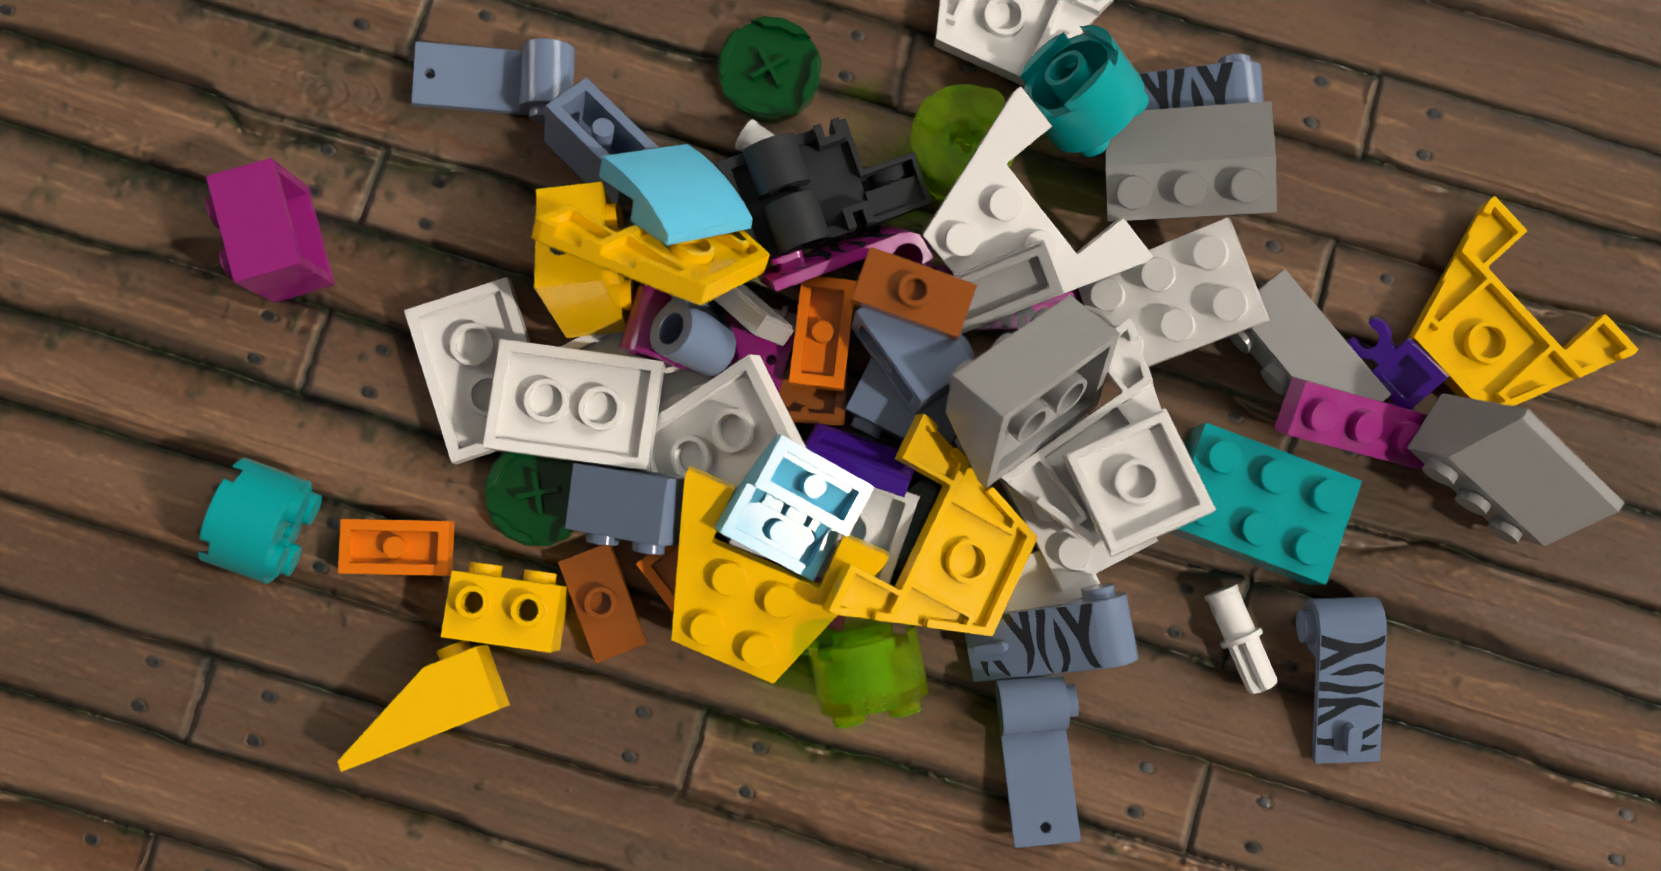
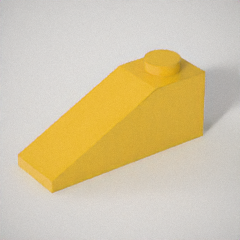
[337,640,510,772]

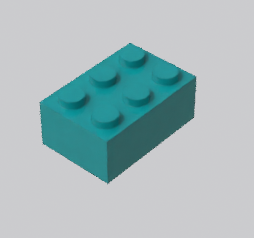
[1168,422,1362,585]

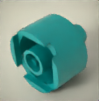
[1020,25,1149,158]
[198,457,322,584]

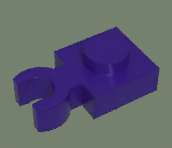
[1347,317,1449,409]

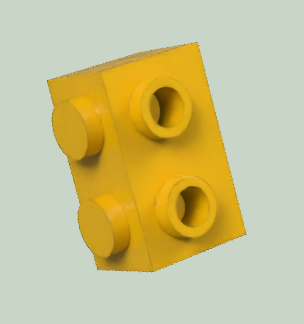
[441,562,569,653]

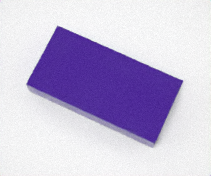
[805,423,914,497]

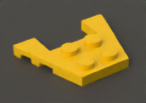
[1407,196,1639,406]
[532,205,770,306]
[822,414,1038,636]
[671,465,889,684]

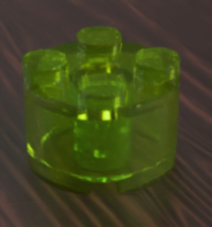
[907,84,1016,202]
[808,623,929,728]

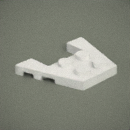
[935,0,1114,86]
[922,87,1154,297]
[954,318,1161,547]

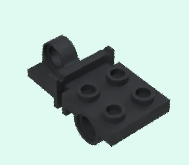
[717,117,933,263]

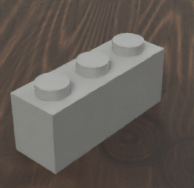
[1228,269,1391,402]

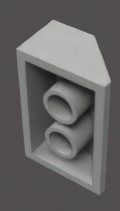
[1106,101,1277,222]
[946,295,1120,488]
[1407,393,1625,546]

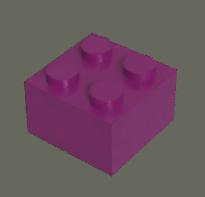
[205,158,335,303]

